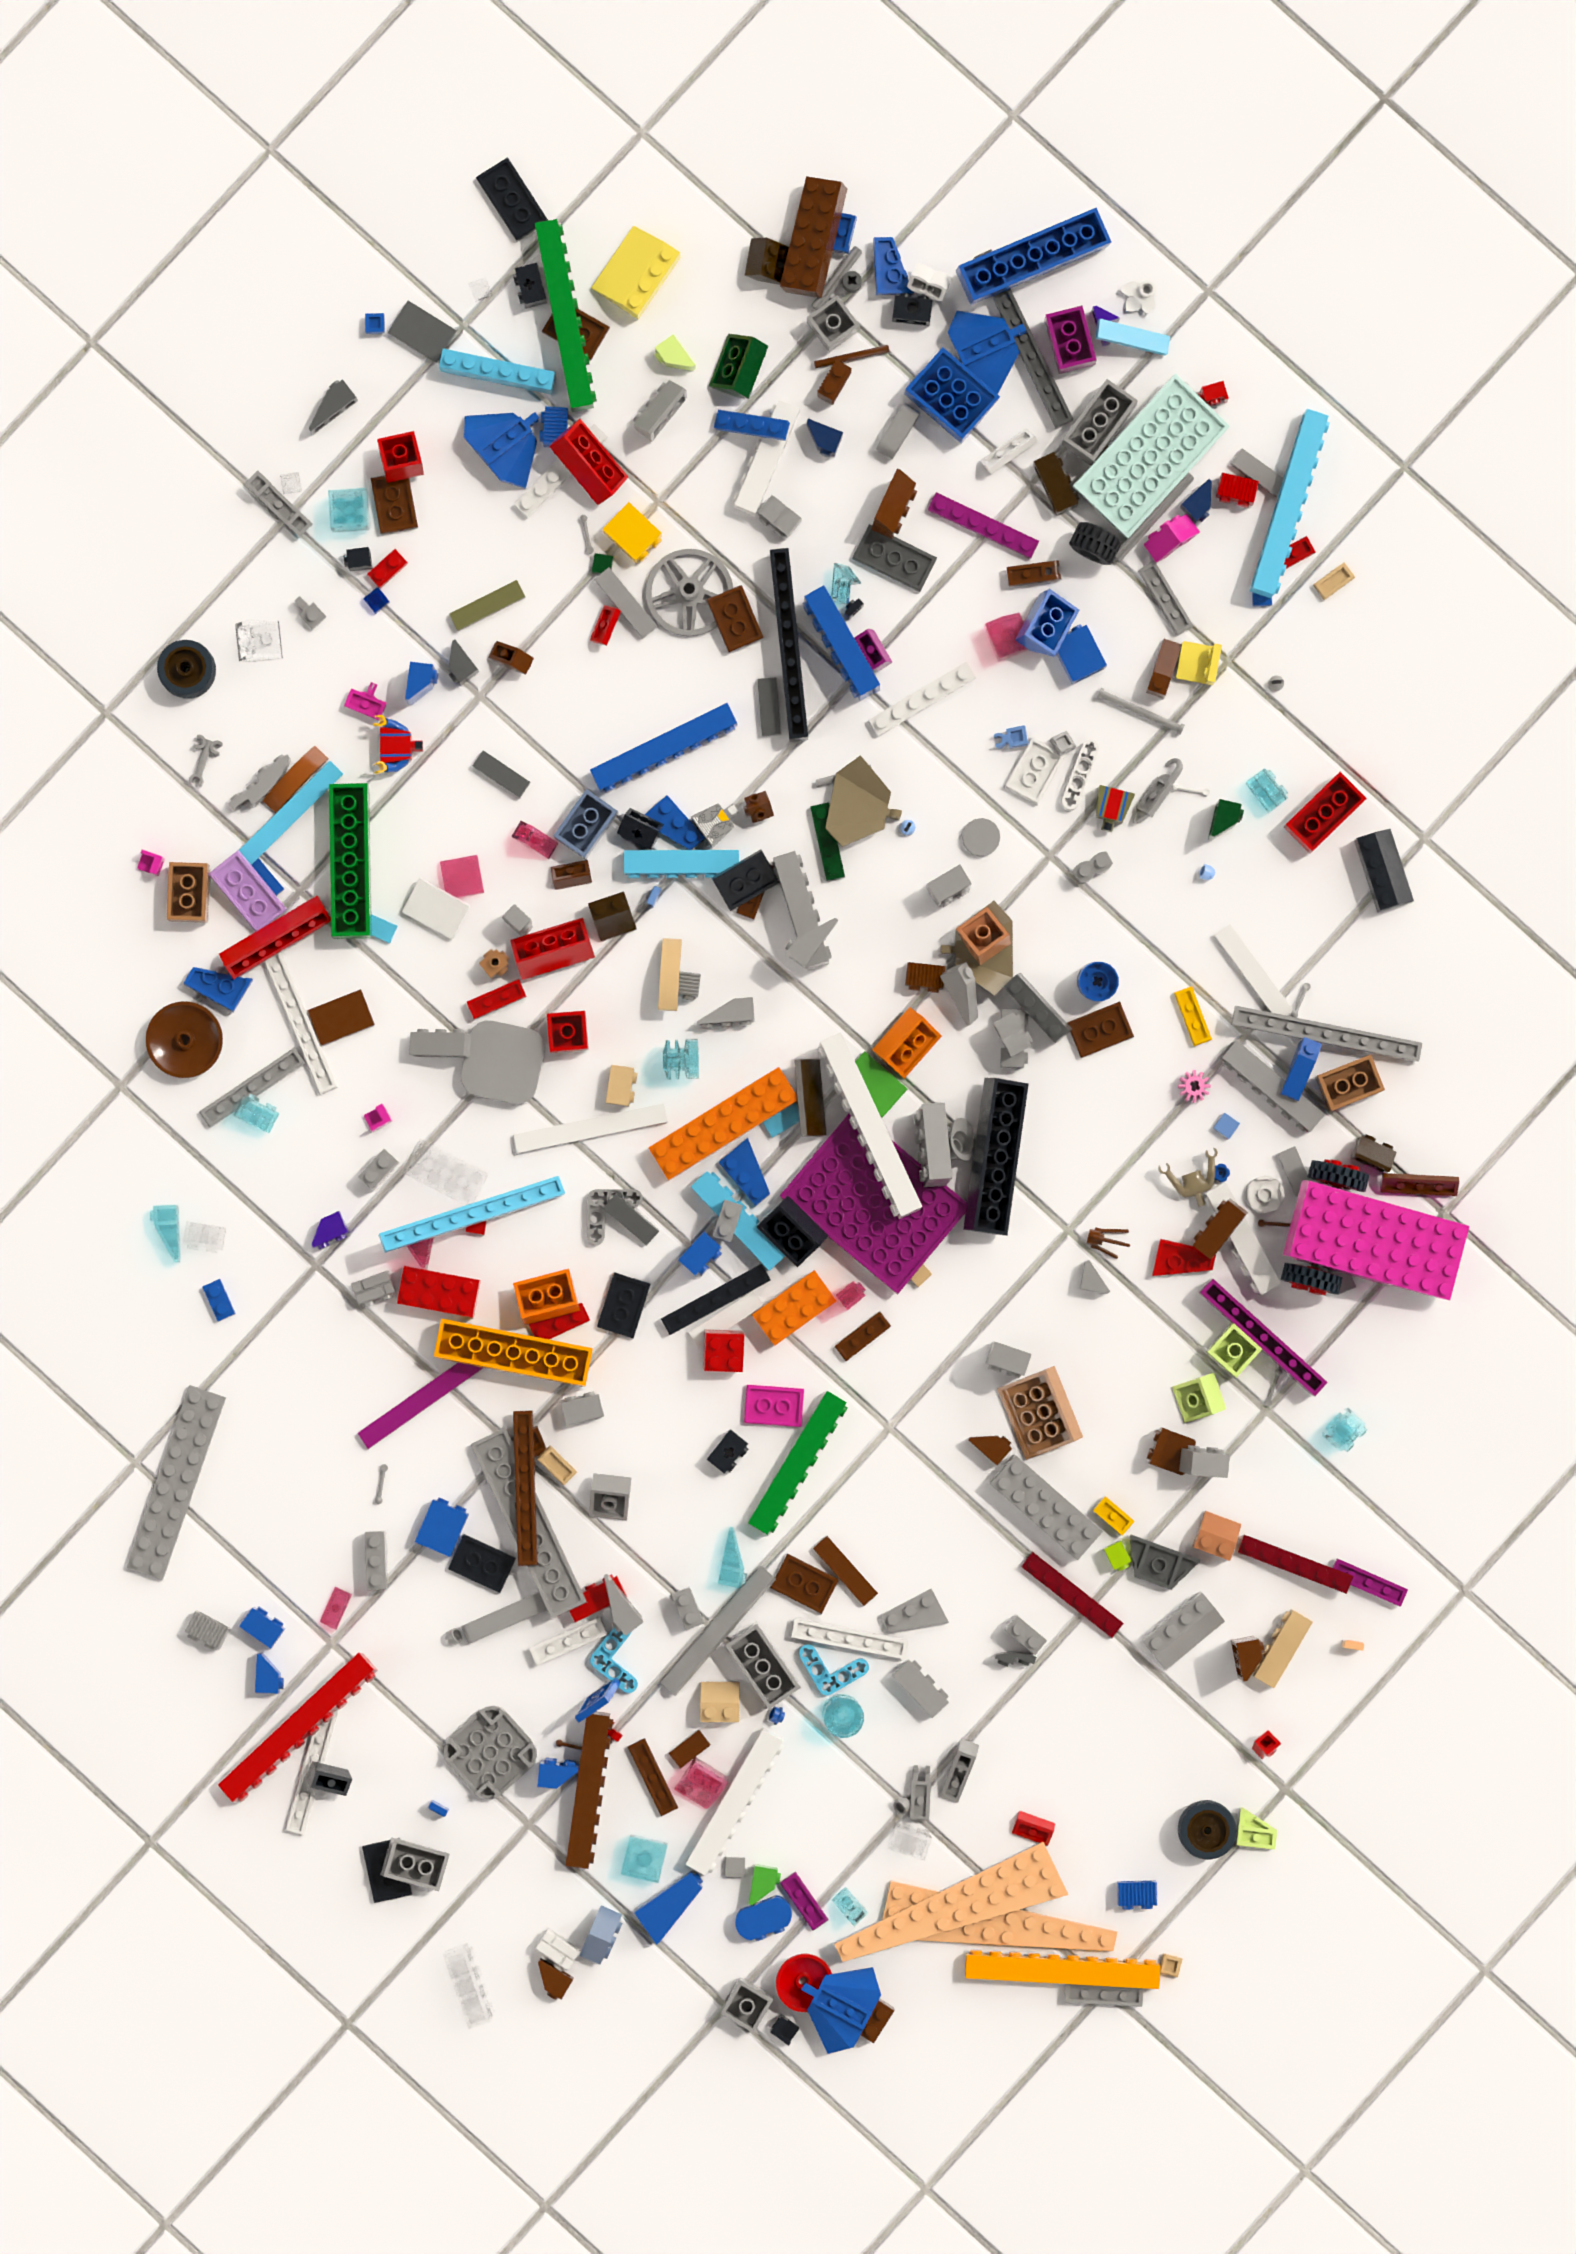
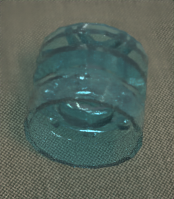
[663,1039,699,1080]
[822,1694,864,1738]

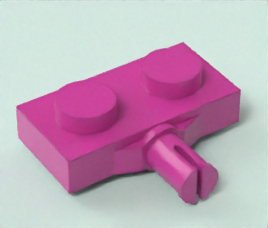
[344,682,387,721]

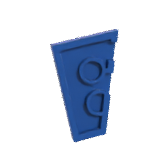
[644,795,705,850]

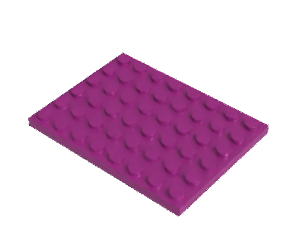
[780,1113,967,1295]

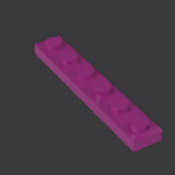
[928,492,1039,559]

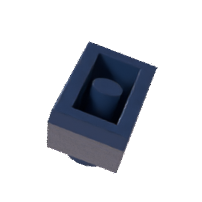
[807,418,843,458]
[1180,479,1212,524]

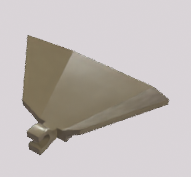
[825,755,902,847]
[941,900,1013,996]

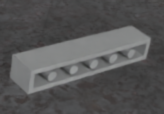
[1221,1040,1325,1133]

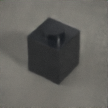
[343,547,373,572]

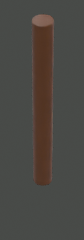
[814,345,890,369]

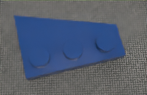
[873,237,914,295]
[184,967,253,1013]
[719,1138,770,1206]

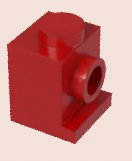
[1198,380,1229,406]
[1252,1730,1282,1760]

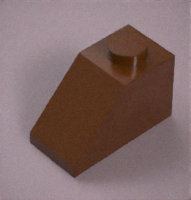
[488,641,534,675]
[968,1435,1012,1466]
[538,1958,574,2000]

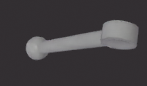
[580,515,594,554]
[1291,983,1311,1018]
[1264,1368,1283,1407]
[375,1464,388,1504]

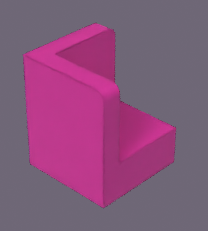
[137,849,165,876]
[364,1104,393,1132]

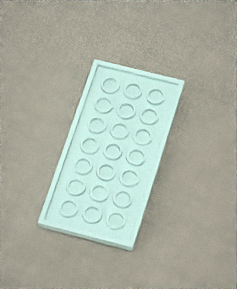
[1072,374,1230,539]

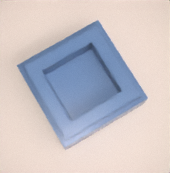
[647,886,662,908]
[1213,1113,1240,1139]

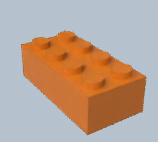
[752,1270,837,1346]

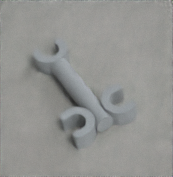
[189,734,223,787]

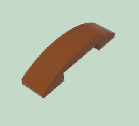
[263,746,329,813]

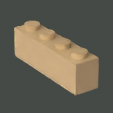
[1252,1609,1313,1688]

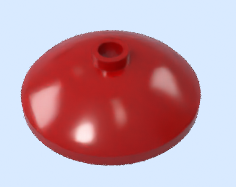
[776,1953,832,2012]

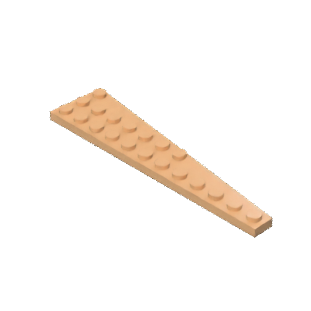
[834,1842,1069,1962]

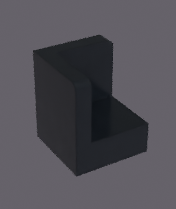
[770,2014,800,2046]

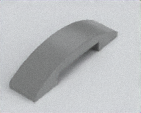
[244,470,313,538]

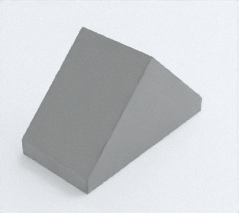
[1080,1260,1111,1294]

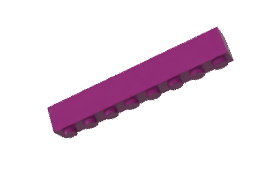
[1199,1279,1328,1397]

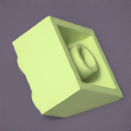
[1172,1373,1226,1423]

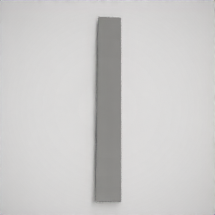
[1277,1146,1356,1294]
[660,1566,776,1696]

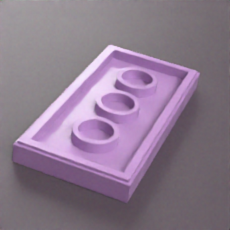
[208,850,287,932]

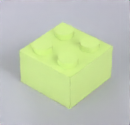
[1206,1323,1262,1378]

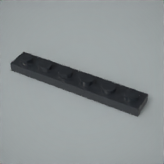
[661,1263,771,1335]

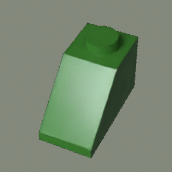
[749,1864,781,1905]

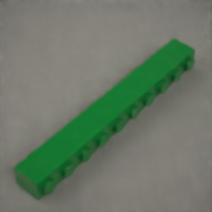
[535,219,597,412]

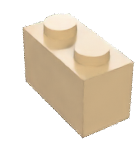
[606,1065,638,1107]

